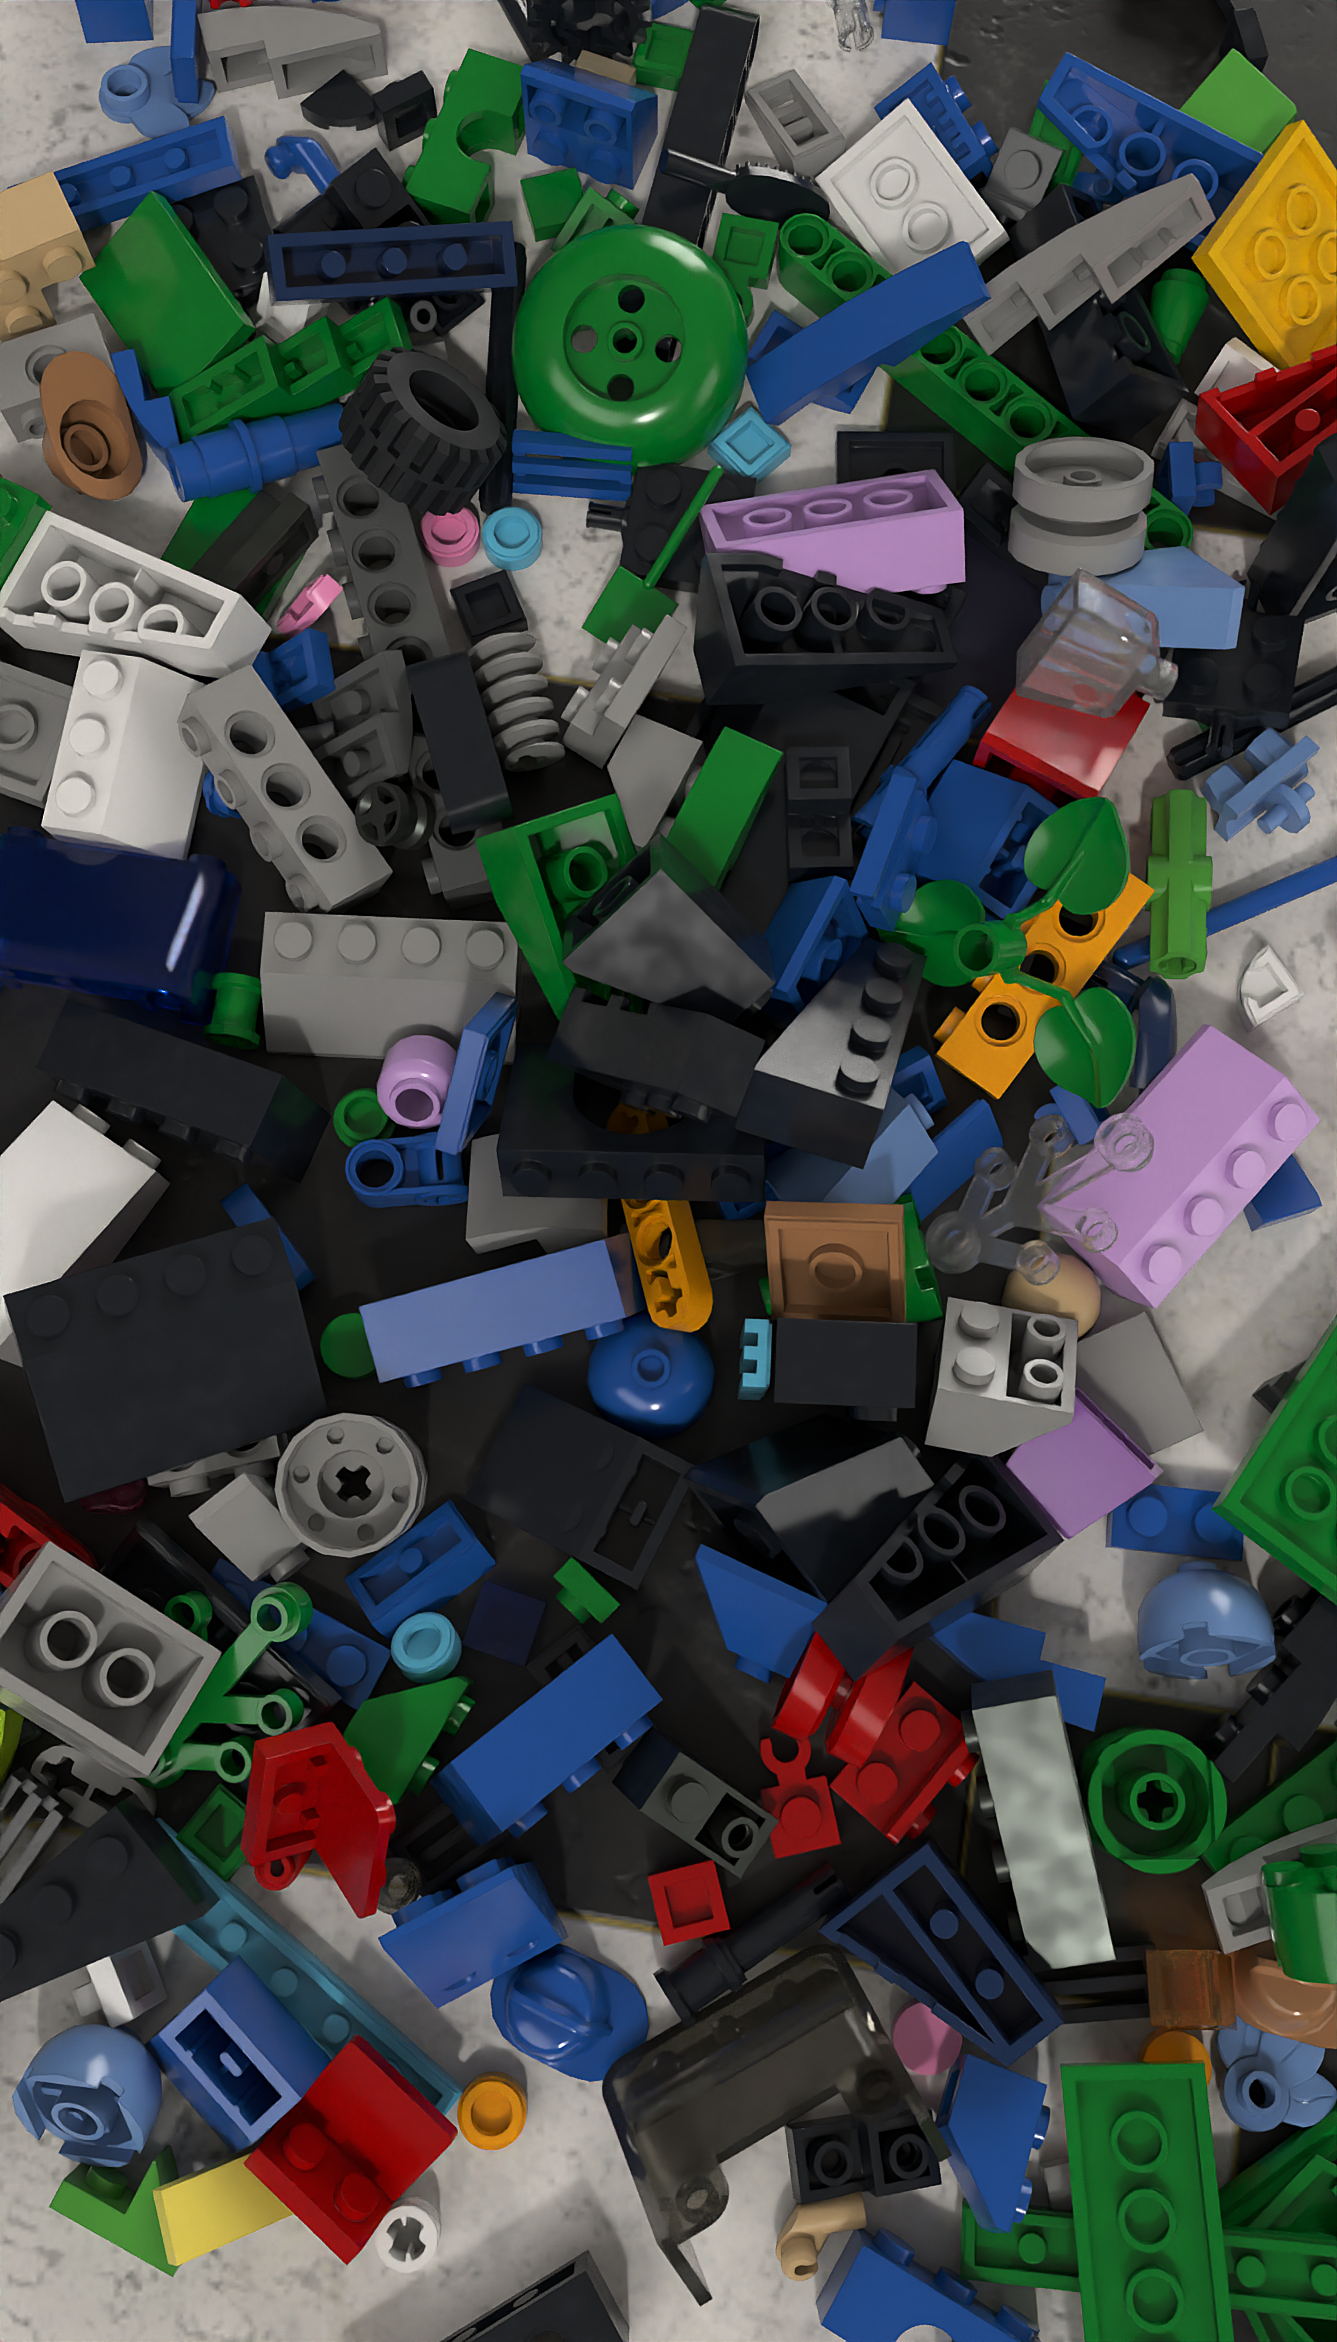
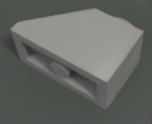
[189,1472,310,1583]

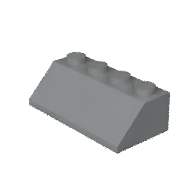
[260,912,524,1065]

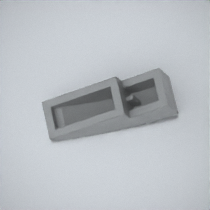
[197,6,388,99]

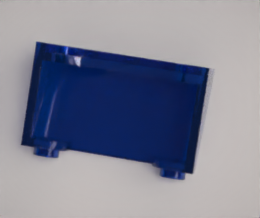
[0,826,242,1027]

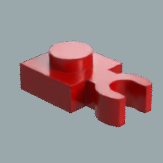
[759,1737,841,1859]

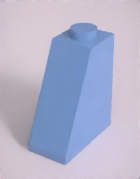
[1041,546,1245,649]
[767,1087,938,1204]

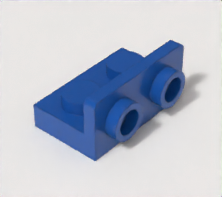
[874,62,999,180]

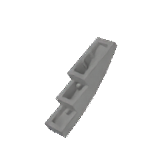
[962,173,1216,356]

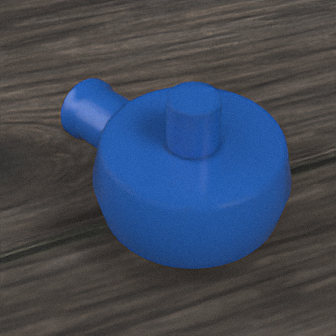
[1072,168,1125,213]

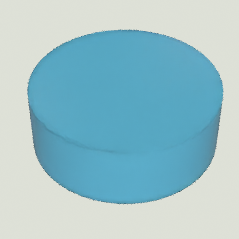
[482,506,543,571]
[391,1612,462,1683]

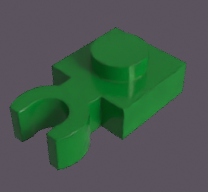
[712,212,780,328]

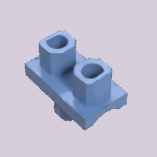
[1201,728,1320,842]

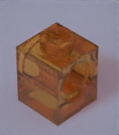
[1146,1950,1237,2030]

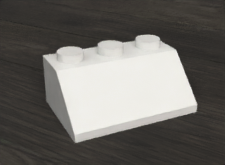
[41,650,206,867]

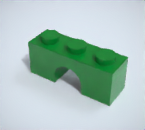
[402,48,526,225]

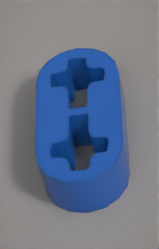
[220,1182,317,1292]

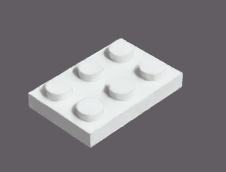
[815,98,1010,275]

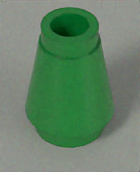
[1150,268,1210,365]

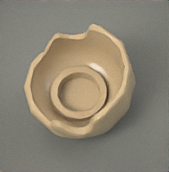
[1001,1251,1102,1340]

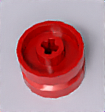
[770,1592,915,1767]

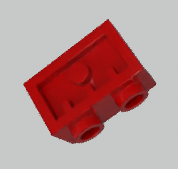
[828,1681,980,1845]

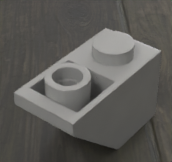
[607,714,707,853]

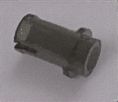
[377,1857,422,1915]

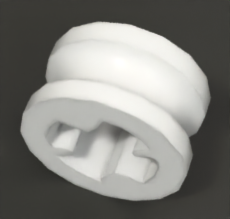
[375,2196,441,2273]

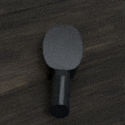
[659,148,830,230]

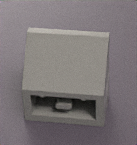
[925,1297,1078,1457]

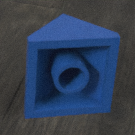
[760,875,869,1028]

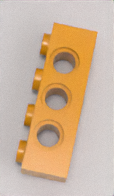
[933,872,1155,1100]

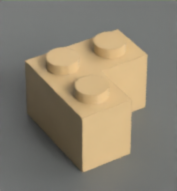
[0,171,95,342]

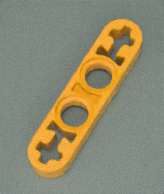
[606,1104,713,1333]

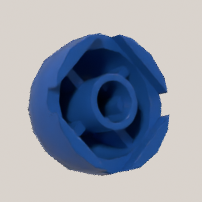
[587,1312,716,1442]

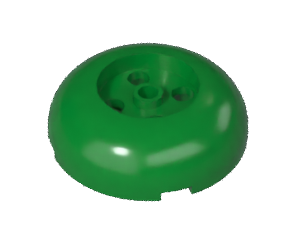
[511,224,749,477]

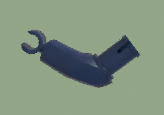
[1081,958,1177,1108]

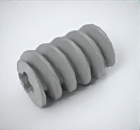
[467,632,565,772]

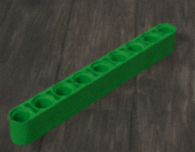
[777,213,1194,551]

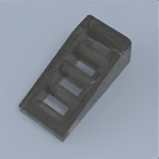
[666,1219,768,1281]

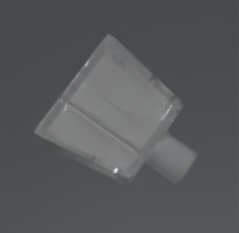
[1016,568,1178,718]

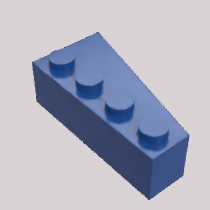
[359,1232,648,1389]

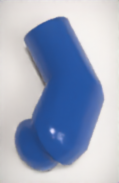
[264,135,341,195]

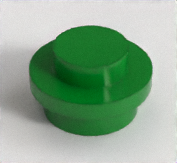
[333,1088,397,1149]

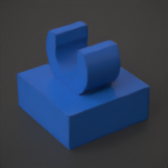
[1155,442,1223,516]
[1034,1085,1115,1151]

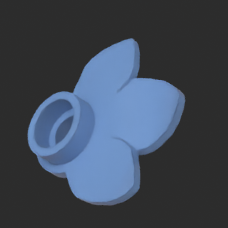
[99,46,215,139]
[1215,2004,1337,2132]

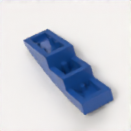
[746,241,991,426]

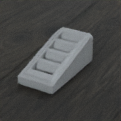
[744,69,846,186]

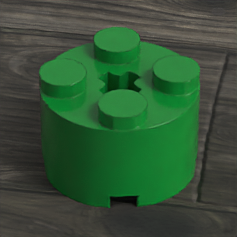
[1076,1725,1227,1874]
[1261,1843,1337,1984]

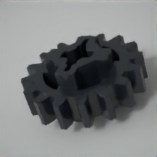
[526,0,653,65]

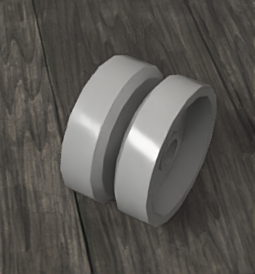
[1008,436,1154,577]

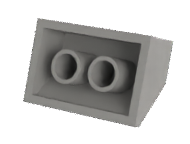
[0,1541,222,1779]

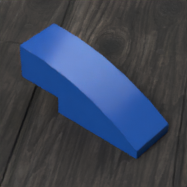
[929,1612,1106,1732]

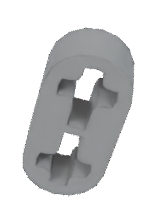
[30,1743,157,1828]

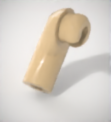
[776,2191,867,2281]

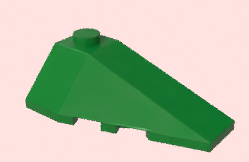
[475,793,643,1023]

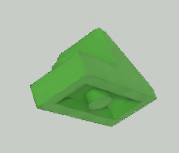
[49,2145,182,2277]

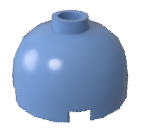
[1137,1561,1276,1680]
[12,2024,162,2167]

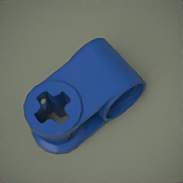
[345,1132,469,1208]

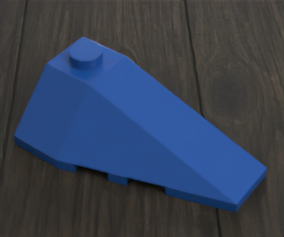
[1036,52,1264,252]

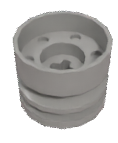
[274,1413,429,1558]

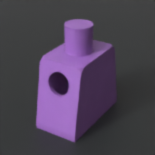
[1005,1385,1163,1540]

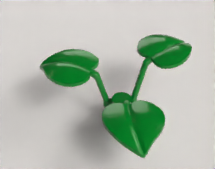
[876,797,1136,1109]

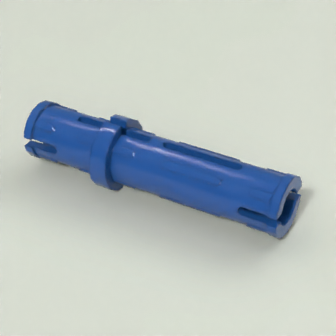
[851,685,993,842]

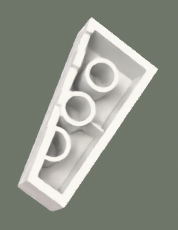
[0,510,272,678]

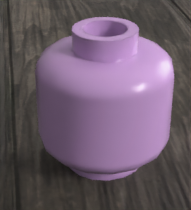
[377,1035,457,1129]

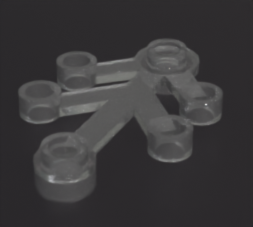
[925,1113,1154,1286]

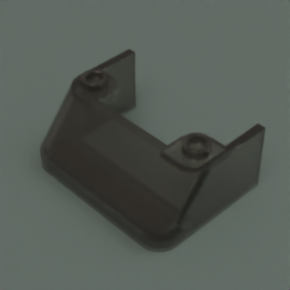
[602,1944,952,2307]

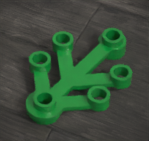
[136,1582,313,1789]

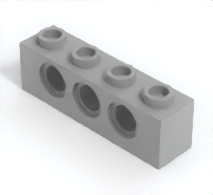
[177,663,393,915]

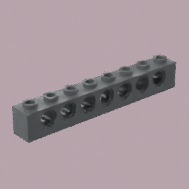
[311,444,503,912]

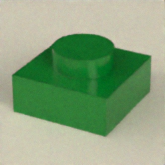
[553,1557,621,1624]

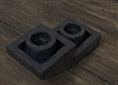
[784,2108,942,2204]

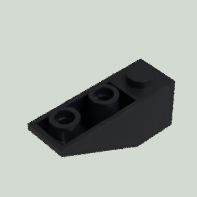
[323,147,485,337]

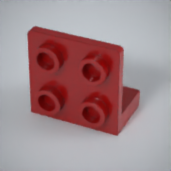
[243,2035,458,2265]

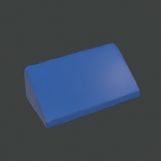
[901,1099,1003,1221]
[344,1499,496,1642]

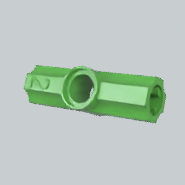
[1145,789,1213,979]

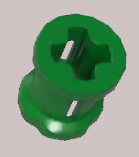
[202,973,262,1049]

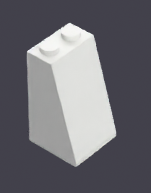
[0,1101,170,1367]

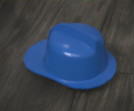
[490,1943,649,2082]

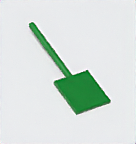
[581,465,723,644]

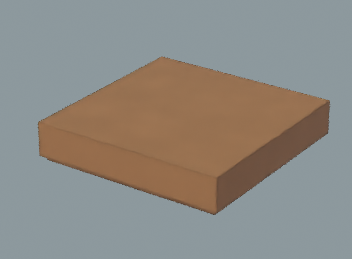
[764,1201,907,1323]

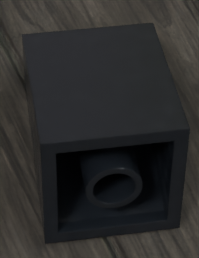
[562,832,775,1024]
[682,1413,934,1602]

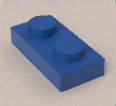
[1105,1484,1244,1562]

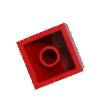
[972,646,1151,808]

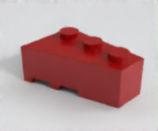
[1194,344,1337,515]

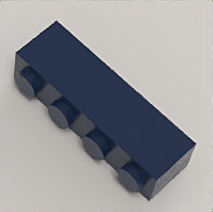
[263,221,518,306]

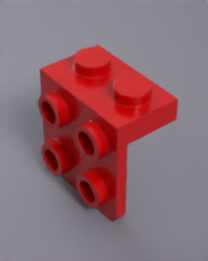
[240,1721,396,1919]

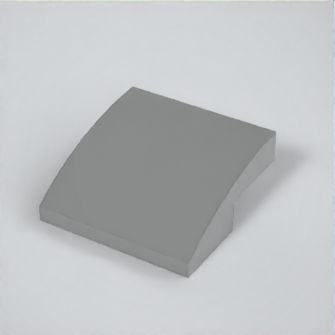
[466,1134,608,1254]
[1076,1312,1204,1456]

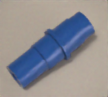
[165,403,344,503]

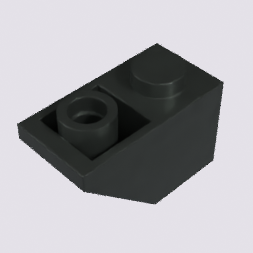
[612,1727,779,1879]

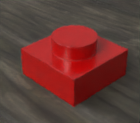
[647,1857,730,1946]

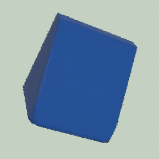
[1243,1154,1322,1232]

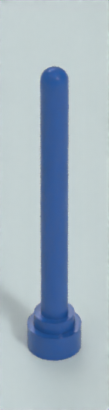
[1112,856,1337,971]

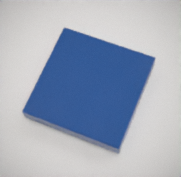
[434,992,519,1155]

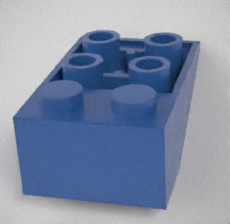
[378,1856,569,2009]

